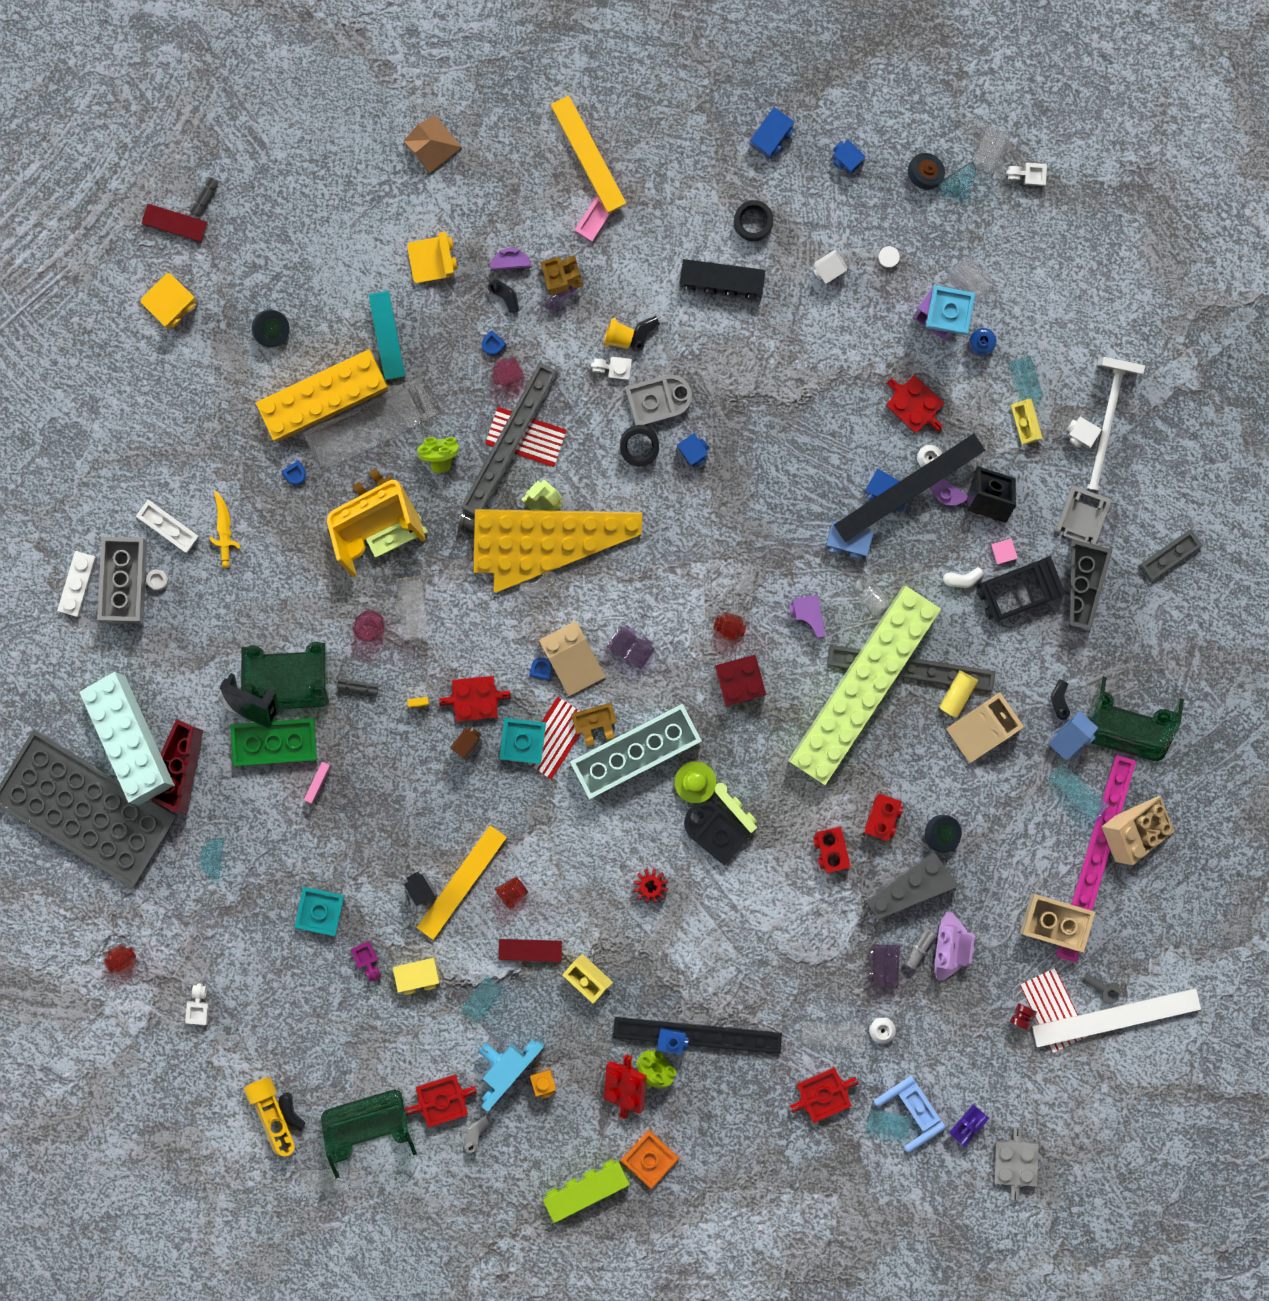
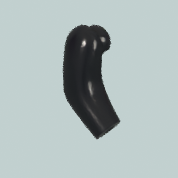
[488,280,519,313]
[630,315,660,351]
[1050,679,1070,720]
[278,1092,306,1131]

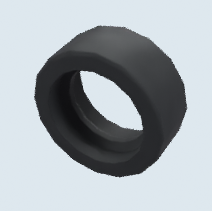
[734,200,773,241]
[620,425,660,467]

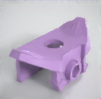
[934,912,976,981]

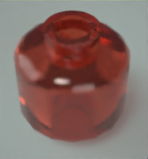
[713,612,746,642]
[103,944,136,975]

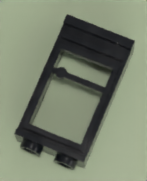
[977,556,1066,623]

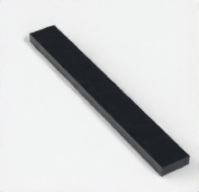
[833,433,986,542]
[613,1016,782,1054]

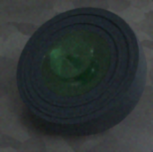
[251,309,290,347]
[924,815,962,853]

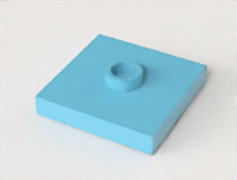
[926,285,976,336]

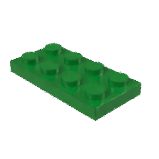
[230,718,318,766]

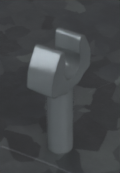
[1082,973,1121,1003]

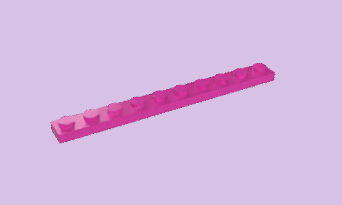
[1056,755,1136,963]

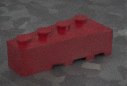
[150,719,204,815]

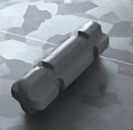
[189,177,218,216]
[337,679,379,695]

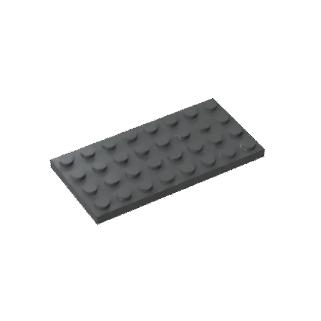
[0,730,178,888]

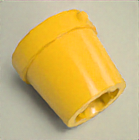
[603,318,634,349]

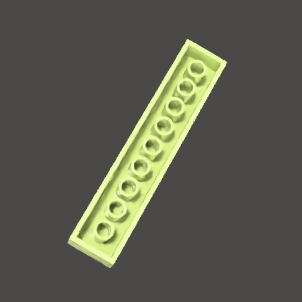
[788,586,941,785]

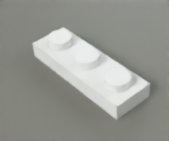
[136,500,200,553]
[57,551,97,617]

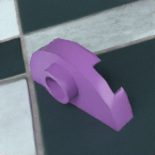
[490,248,532,271]
[931,479,968,506]

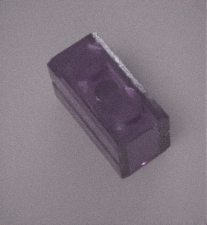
[868,943,900,988]

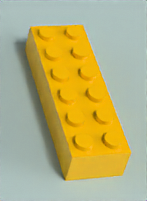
[255,349,390,443]

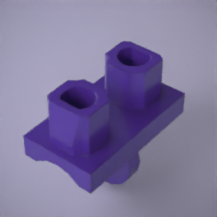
[948,1104,989,1147]

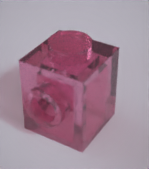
[491,357,525,389]

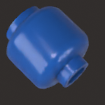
[968,328,997,357]

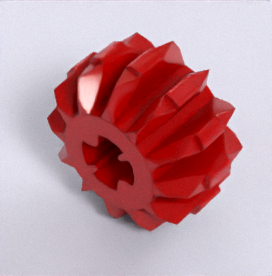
[633,868,668,904]

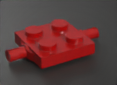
[885,375,944,434]
[439,675,511,722]
[604,1055,647,1119]
[790,1067,859,1123]
[406,1074,477,1128]

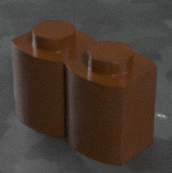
[450,727,483,760]

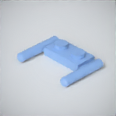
[874,1076,946,1153]

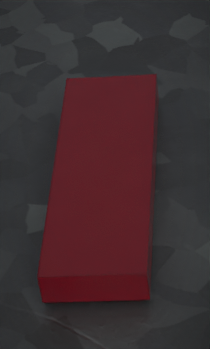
[141,204,208,243]
[498,939,562,962]

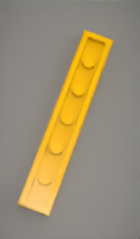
[550,95,626,214]
[416,825,507,940]

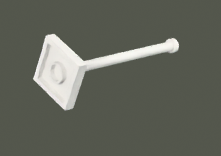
[1087,357,1145,490]

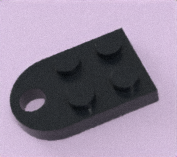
[684,802,751,866]

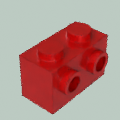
[863,793,904,841]

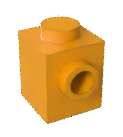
[530,1068,557,1098]

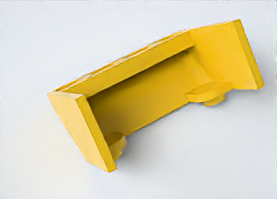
[327,480,426,578]

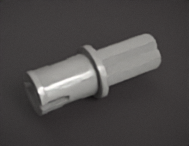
[904,929,936,970]

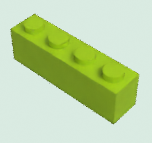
[543,1159,630,1223]

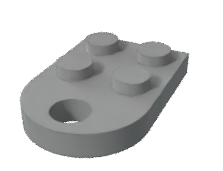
[625,375,692,426]

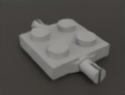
[994,1127,1039,1200]

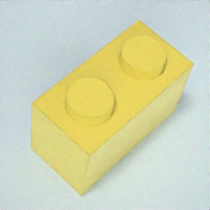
[563,954,613,1003]
[393,957,441,995]

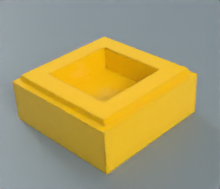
[407,697,430,708]

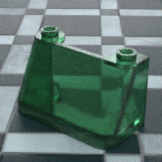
[241,642,329,710]

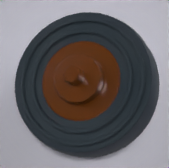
[907,153,945,190]

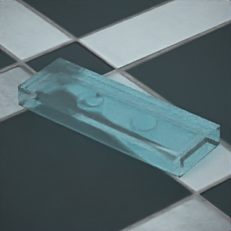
[1048,763,1109,821]

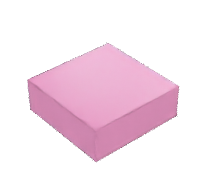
[991,538,1018,564]

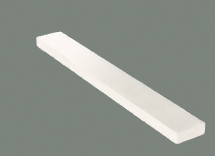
[1032,988,1201,1047]

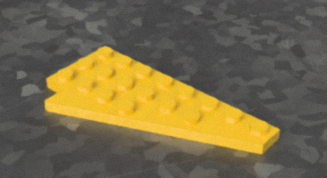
[473,509,642,592]

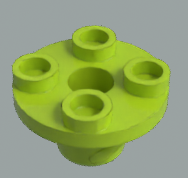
[417,437,459,473]
[674,761,716,803]
[637,1049,677,1089]

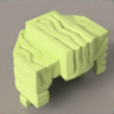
[521,480,564,511]

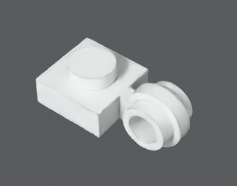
[1006,163,1047,186]
[591,357,632,381]
[185,983,209,1025]

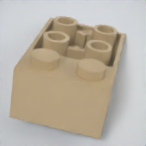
[946,692,1024,763]
[1102,796,1174,865]

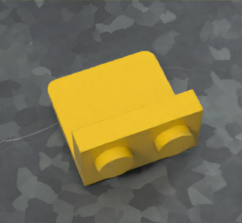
[407,232,458,283]
[141,273,198,330]

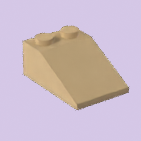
[539,621,605,696]
[1020,893,1095,953]

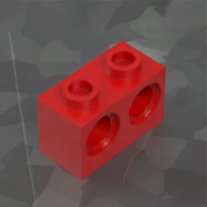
[813,826,851,873]

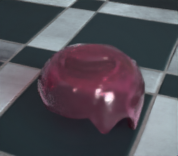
[352,610,385,642]

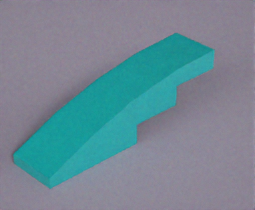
[369,290,406,380]

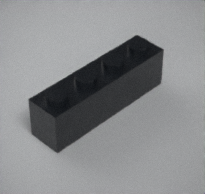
[679,259,766,300]

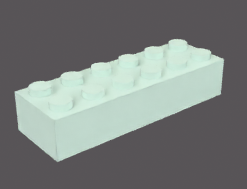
[80,672,174,805]
[570,704,702,799]

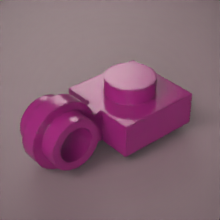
[350,941,382,982]

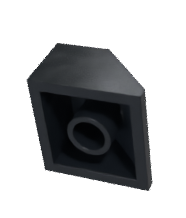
[967,466,1016,523]

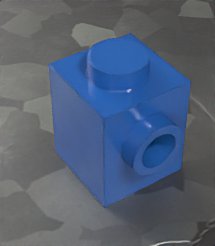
[832,139,866,175]
[677,433,709,467]
[657,1027,689,1055]

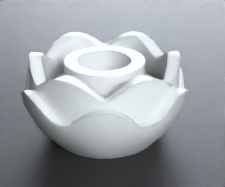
[917,445,942,467]
[869,1018,896,1044]

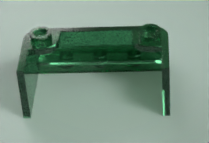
[1088,676,1184,761]
[321,1090,417,1179]

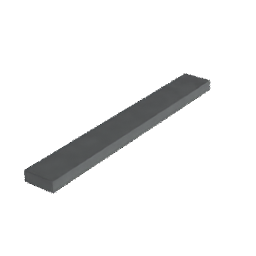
[460,362,558,515]
[827,645,996,692]

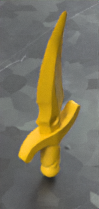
[210,491,240,568]

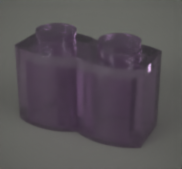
[606,625,655,670]

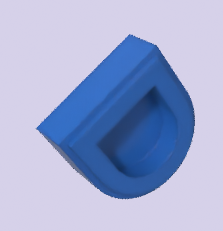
[482,330,507,356]
[281,460,307,485]
[529,657,552,680]

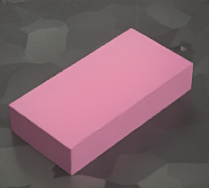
[575,196,612,243]
[304,762,332,804]

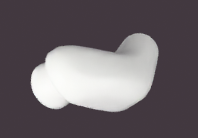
[943,567,984,588]

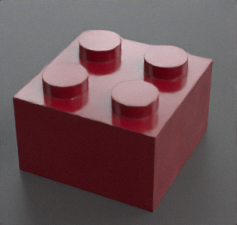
[714,654,766,707]

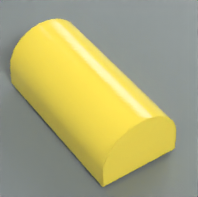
[1011,399,1043,445]
[939,670,978,717]

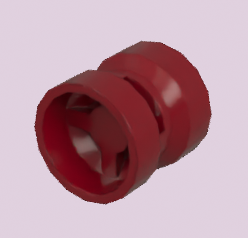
[1009,1003,1037,1031]

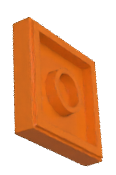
[620,1129,680,1189]

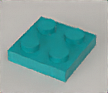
[499,718,546,764]
[294,886,345,936]

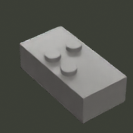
[97,537,147,624]

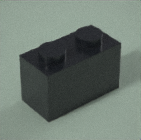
[404,871,437,906]

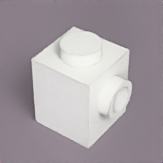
[813,249,847,284]
[1066,417,1102,449]

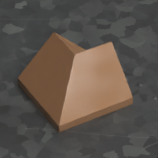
[403,115,462,174]

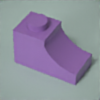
[789,595,825,638]

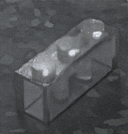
[393,575,429,642]

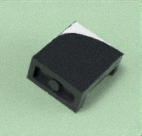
[220,673,279,728]

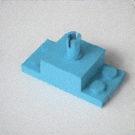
[477,1038,545,1112]

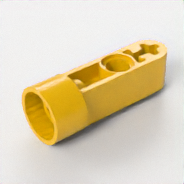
[243,1076,295,1156]

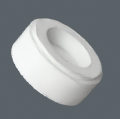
[878,246,900,268]
[146,569,168,591]

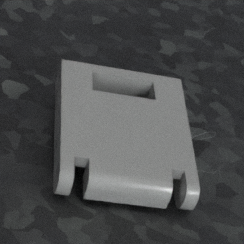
[1054,485,1112,545]

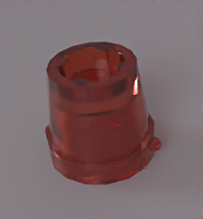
[494,876,529,910]

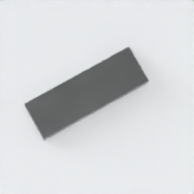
[1139,529,1203,582]

